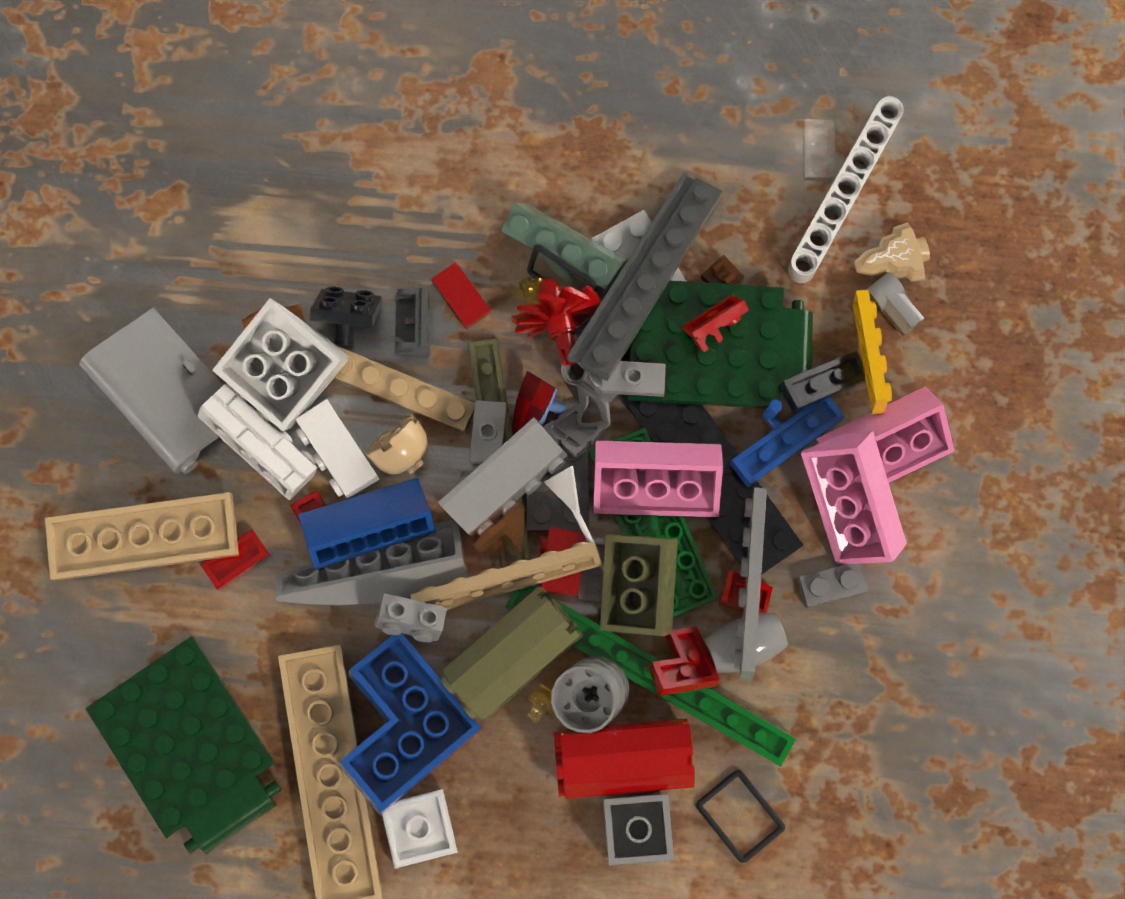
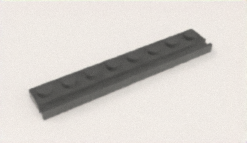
[567,172,723,381]

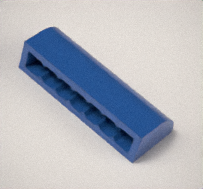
[298,477,436,570]

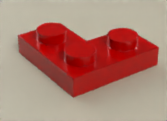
[648,626,720,696]

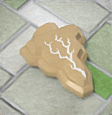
[854,222,930,283]

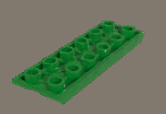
[588,427,718,617]

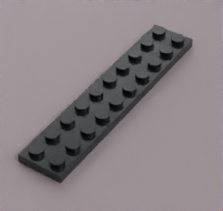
[575,320,803,575]

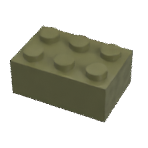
[600,534,678,636]

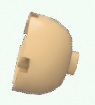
[365,415,428,474]

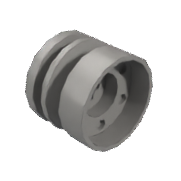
[551,656,629,733]

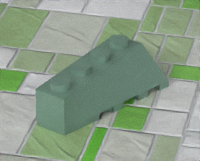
[501,203,628,302]

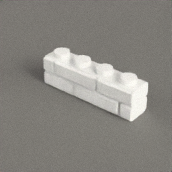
[198,384,318,500]

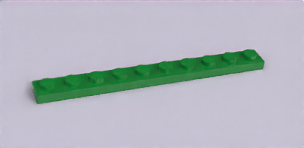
[505,586,796,767]

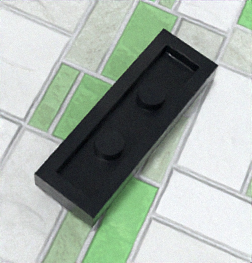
[779,351,866,412]

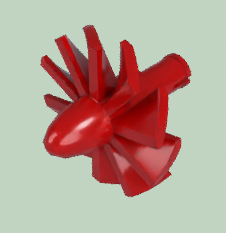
[511,277,601,366]

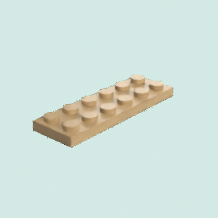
[45,492,239,581]

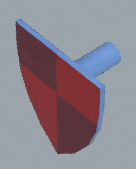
[513,371,566,435]

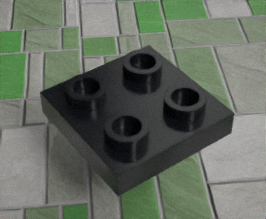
[310,286,382,346]

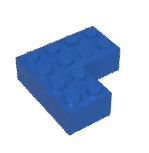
[339,633,481,815]

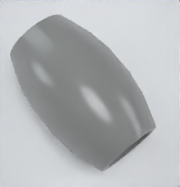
[704,613,788,673]

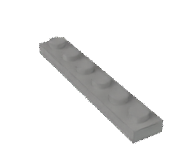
[734,488,767,681]

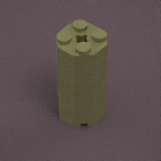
[440,586,584,720]

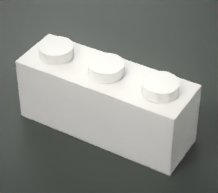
[295,399,380,499]

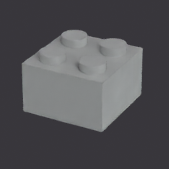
[603,794,674,866]

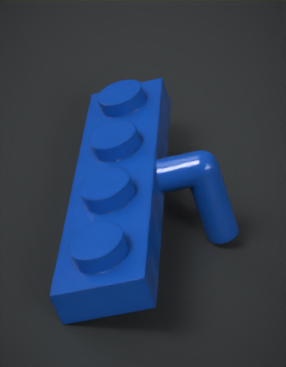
[729,397,845,488]

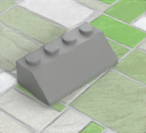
[438,418,568,538]

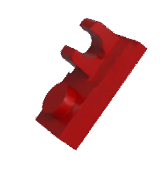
[681,295,749,352]

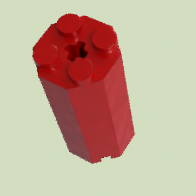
[553,719,695,799]

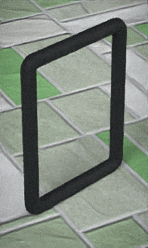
[527,244,596,290]
[696,770,785,863]

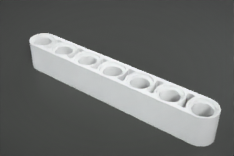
[788,96,904,283]

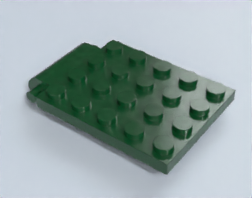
[628,280,813,409]
[85,636,282,855]

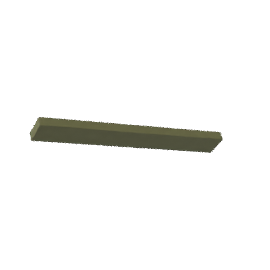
[467,337,531,568]

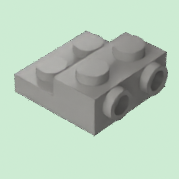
[374,593,447,642]

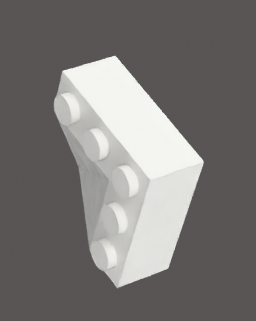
[212,298,350,431]

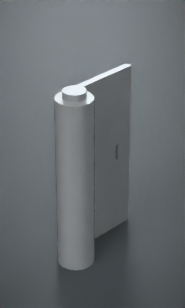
[79,307,223,474]

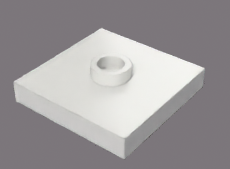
[382,789,458,868]

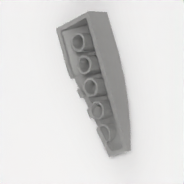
[275,520,469,605]

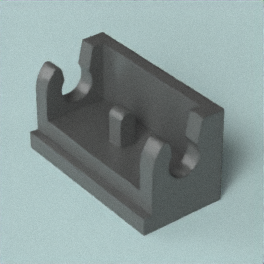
[395,288,430,355]

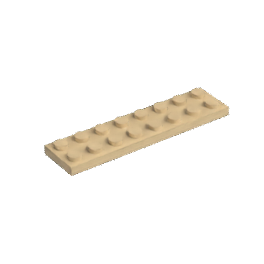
[278,645,383,899]

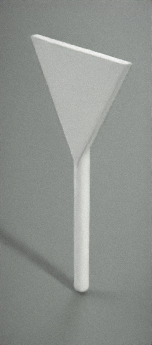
[544,466,604,571]

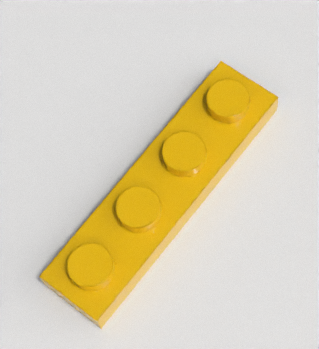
[853,290,892,415]

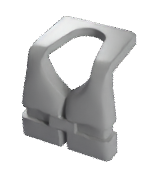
[543,382,611,457]

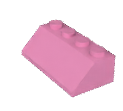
[816,386,955,483]
[801,431,907,565]
[593,441,723,517]

